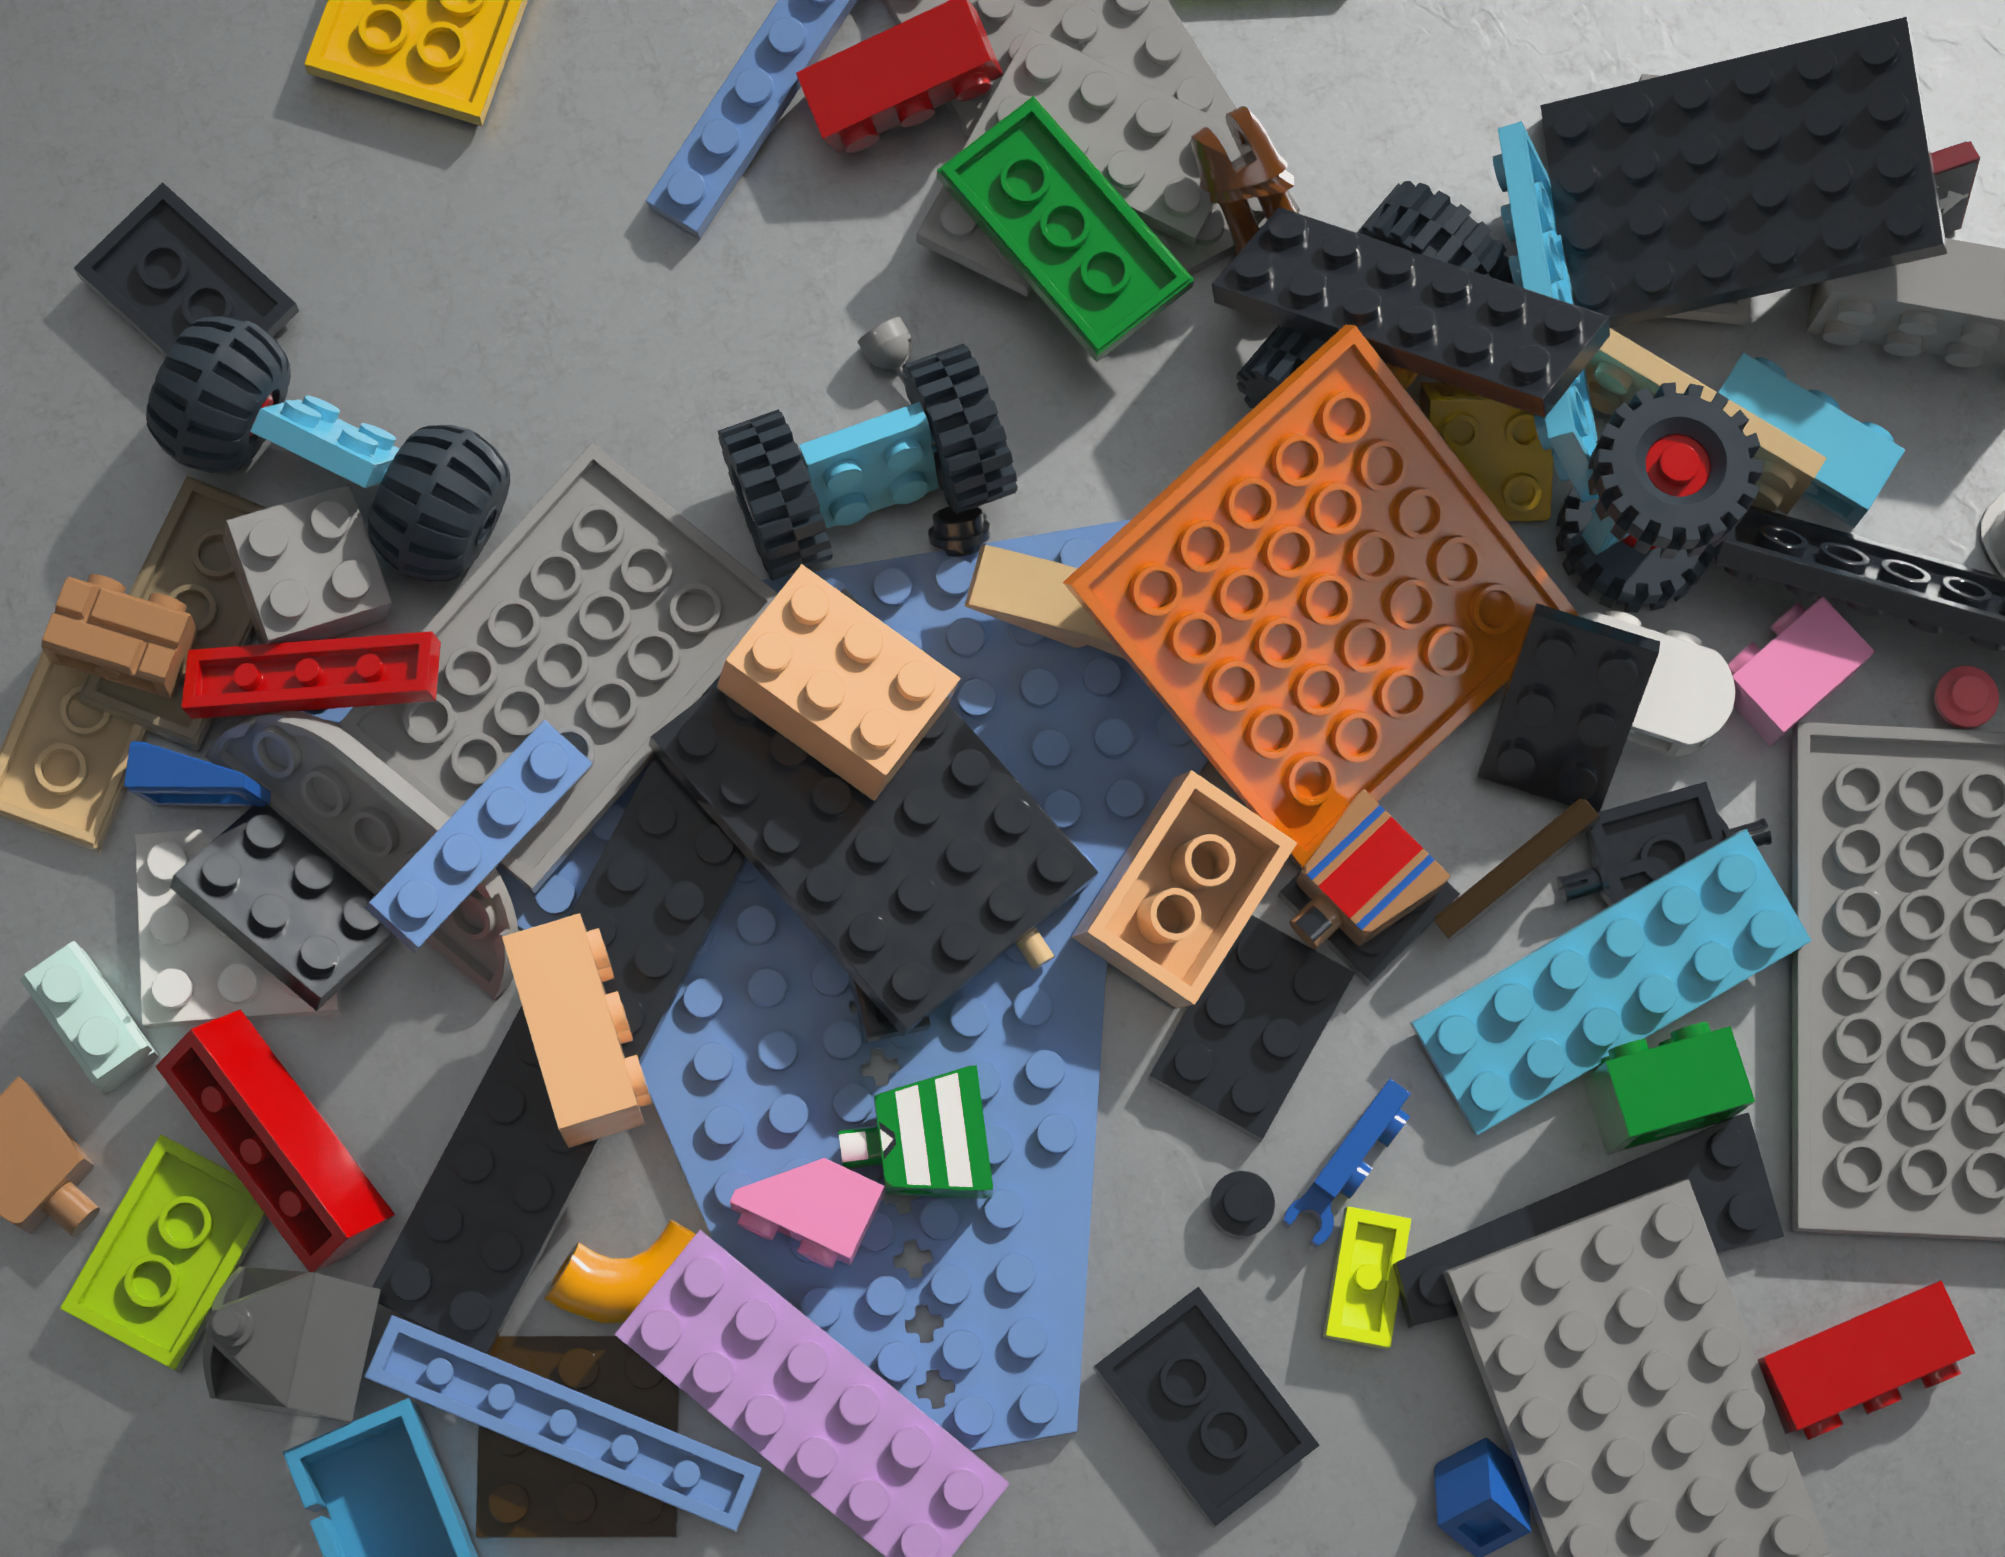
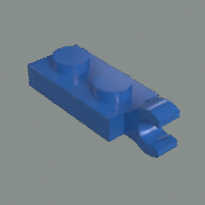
[1282,1078,1411,1248]

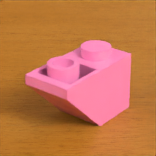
[730,1158,884,1269]

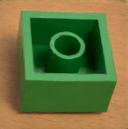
[1584,1021,1755,1155]

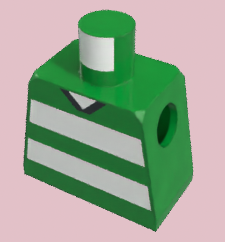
[838,1065,994,1199]

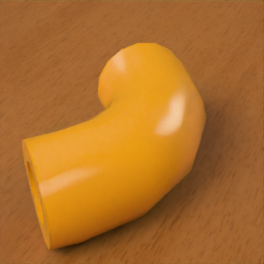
[544,1220,696,1324]

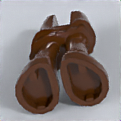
[1191,106,1321,258]

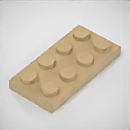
[1585,328,1827,515]

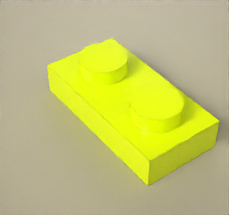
[1323,1206,1411,1350]

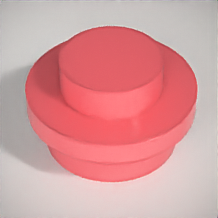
[1934,666,1999,729]

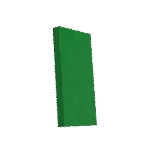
[937,96,1194,362]

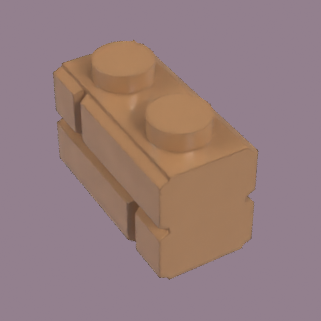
[41,574,198,699]

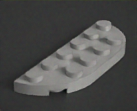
[205,711,519,999]

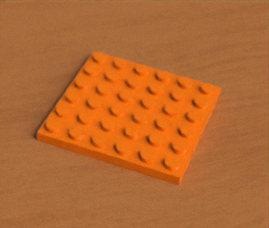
[1063,324,1579,869]

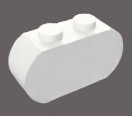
[1580,610,1735,759]

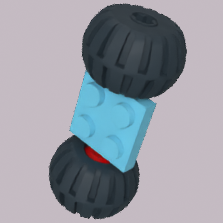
[146,316,510,582]

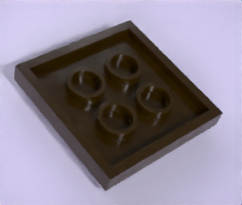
[476,1336,680,1539]

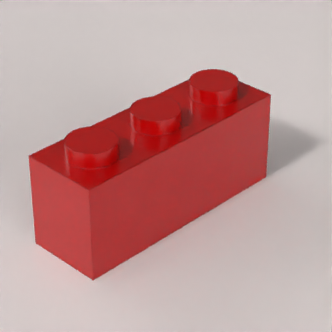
[796,0,1004,153]
[1757,1280,1975,1440]

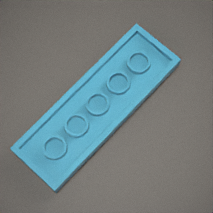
[1493,121,1599,503]
[1410,829,1812,1135]

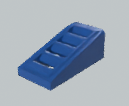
[124,741,271,806]

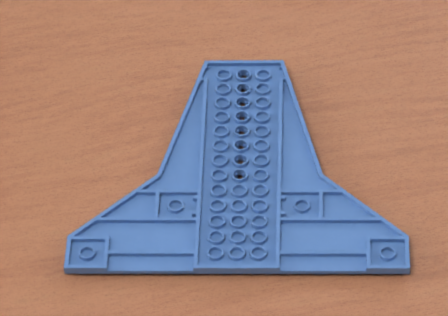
[299,519,1210,1452]

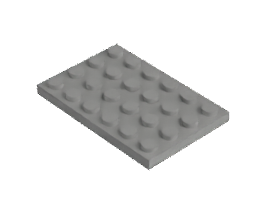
[338,442,778,894]
[1443,1179,1831,1557]

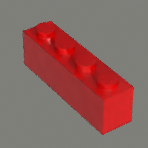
[155,1009,395,1273]

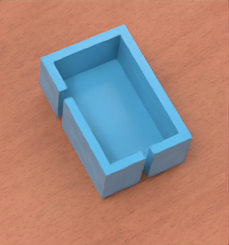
[283,1398,478,1557]

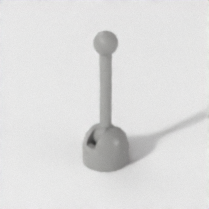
[857,317,913,386]

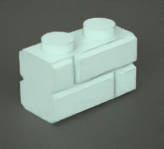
[20,941,160,1094]

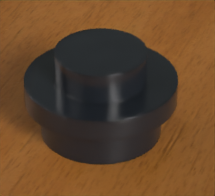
[928,506,992,557]
[1209,1171,1275,1237]

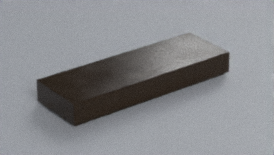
[1434,798,1600,942]

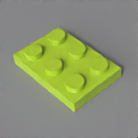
[60,1134,268,1373]

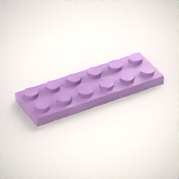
[615,1230,1010,1557]

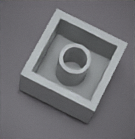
[223,484,392,644]

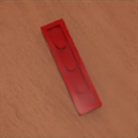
[181,631,441,719]

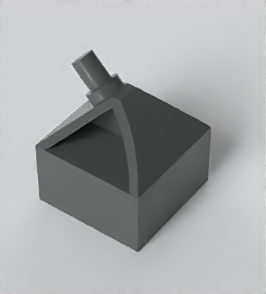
[203,1266,381,1422]

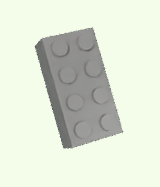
[1806,238,2005,367]

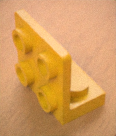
[1420,382,1553,521]

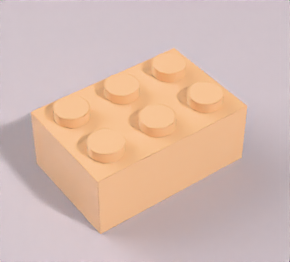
[717,564,961,801]
[1071,770,1297,1009]
[502,913,652,1148]

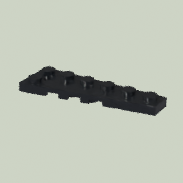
[1393,1112,1784,1329]

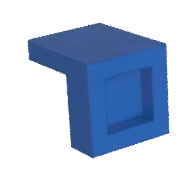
[1434,1437,1532,1557]

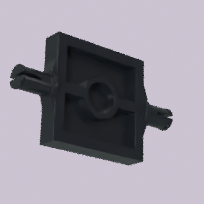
[1557,782,1772,906]

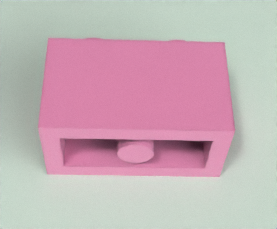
[1728,596,1875,747]

